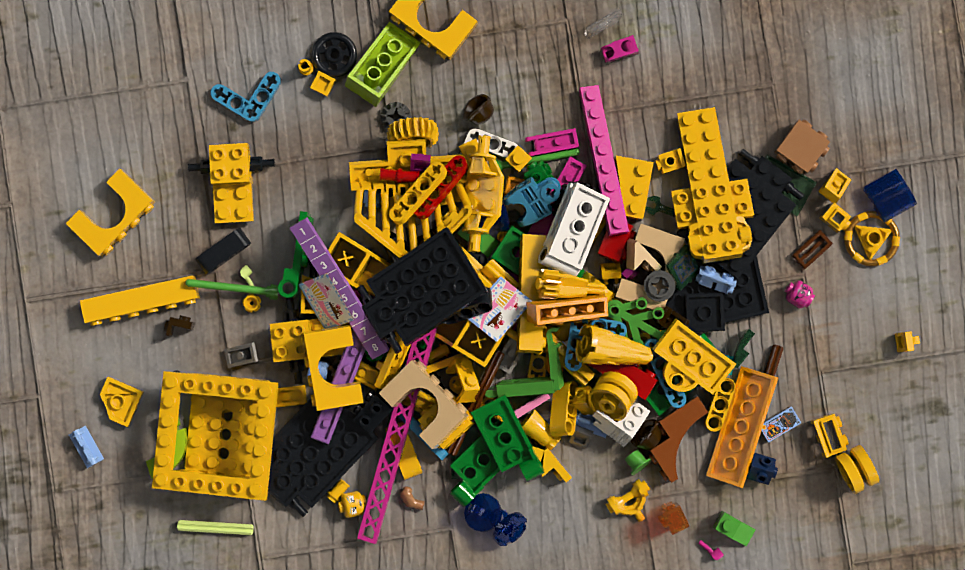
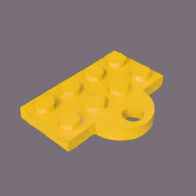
[652,319,736,395]

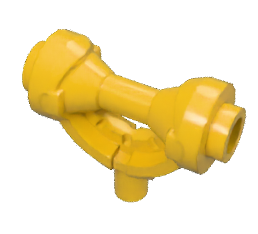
[605,479,650,522]

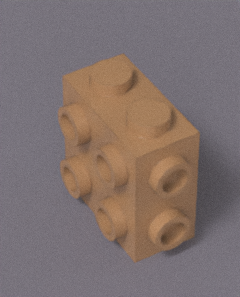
[774,119,830,175]

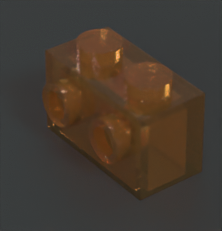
[658,501,690,535]

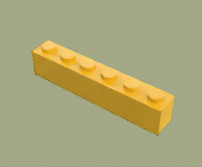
[516,234,548,353]
[80,275,200,326]

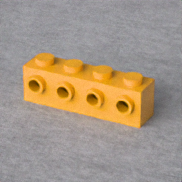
[526,294,608,327]

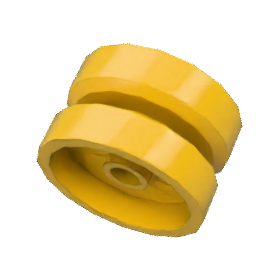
[588,371,638,421]
[835,445,880,494]

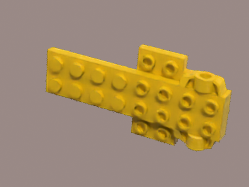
[671,107,754,263]

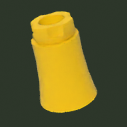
[521,409,561,451]

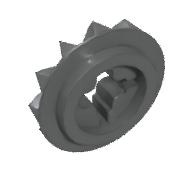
[381,102,411,129]
[644,270,675,301]

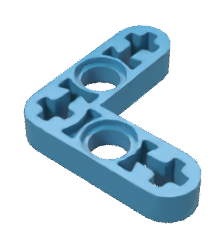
[211,72,281,122]
[565,318,627,372]

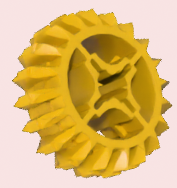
[387,117,439,148]

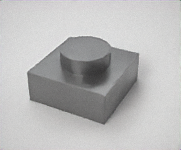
[569,425,594,449]

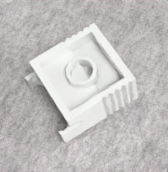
[593,401,650,447]

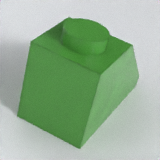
[457,225,499,257]
[713,511,755,546]

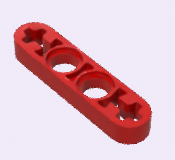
[414,155,469,219]

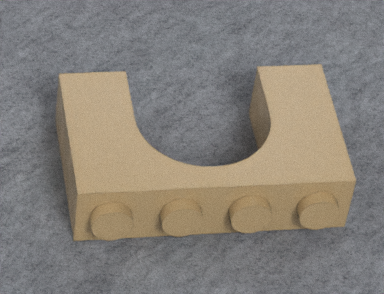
[615,224,687,312]
[379,360,469,449]

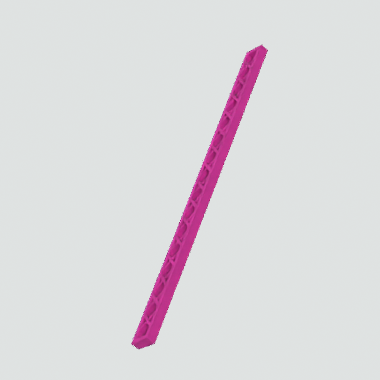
[357,326,438,544]

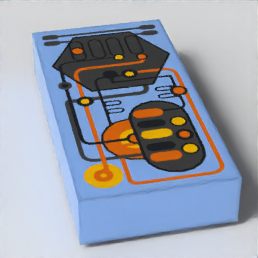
[761,406,801,443]

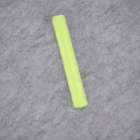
[177,520,254,535]

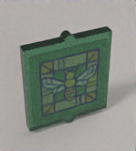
[665,245,700,291]

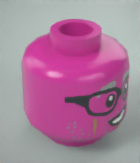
[785,280,815,309]

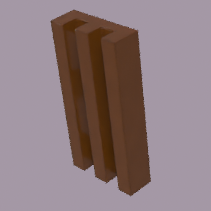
[791,230,833,270]

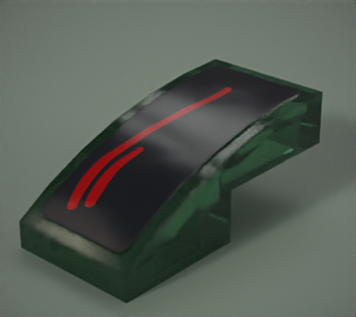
[734,329,755,369]

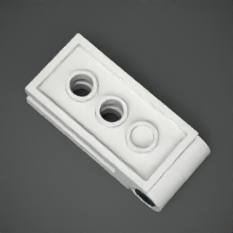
[538,182,610,276]

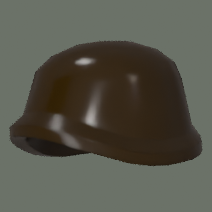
[463,94,494,125]
[630,419,661,450]

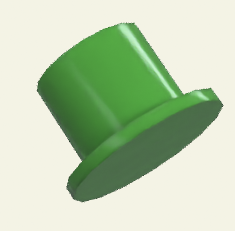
[625,450,651,475]

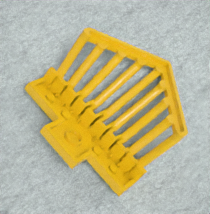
[349,139,472,258]

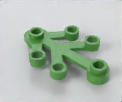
[608,297,666,345]

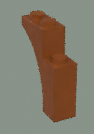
[648,396,709,483]

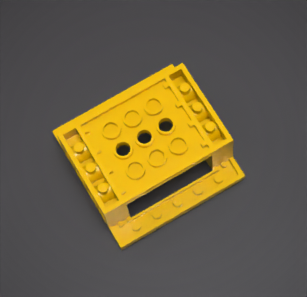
[152,371,278,501]

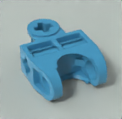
[502,177,561,227]

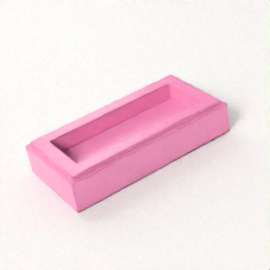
[514,394,550,418]

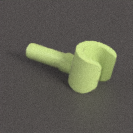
[240,265,254,286]

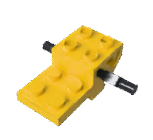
[188,143,275,224]
[270,297,350,384]

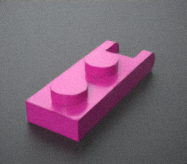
[525,128,579,156]

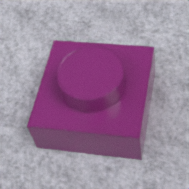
[410,153,431,173]
[621,265,641,279]

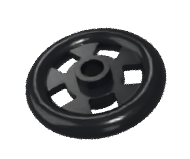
[311,32,357,78]

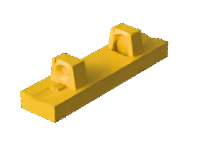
[374,331,411,389]

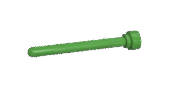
[489,148,580,171]
[185,279,278,300]

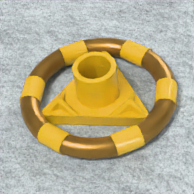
[844,211,900,266]

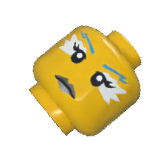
[338,491,367,518]

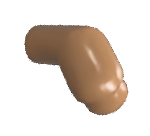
[400,486,425,510]

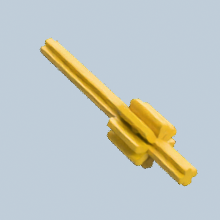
[458,243,595,387]

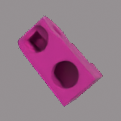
[601,35,639,63]

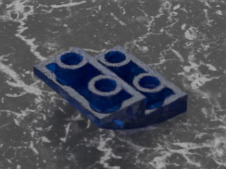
[863,169,917,223]

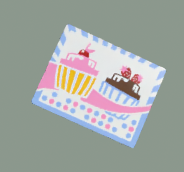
[299,273,354,328]
[468,277,532,342]

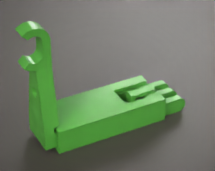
[485,326,564,398]

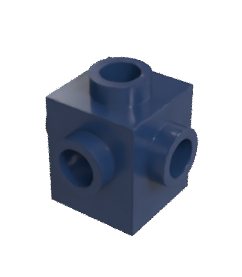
[746,453,778,485]

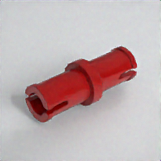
[380,168,420,184]

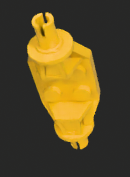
[462,135,504,252]

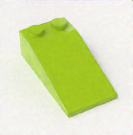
[345,21,421,107]

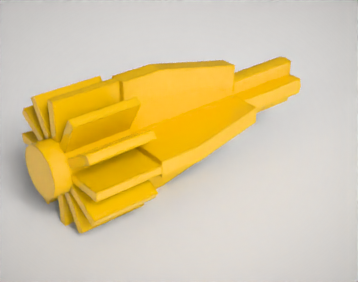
[535,269,605,299]

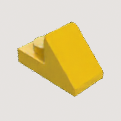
[819,168,851,203]
[541,448,572,482]

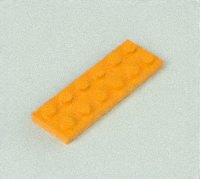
[706,366,778,488]

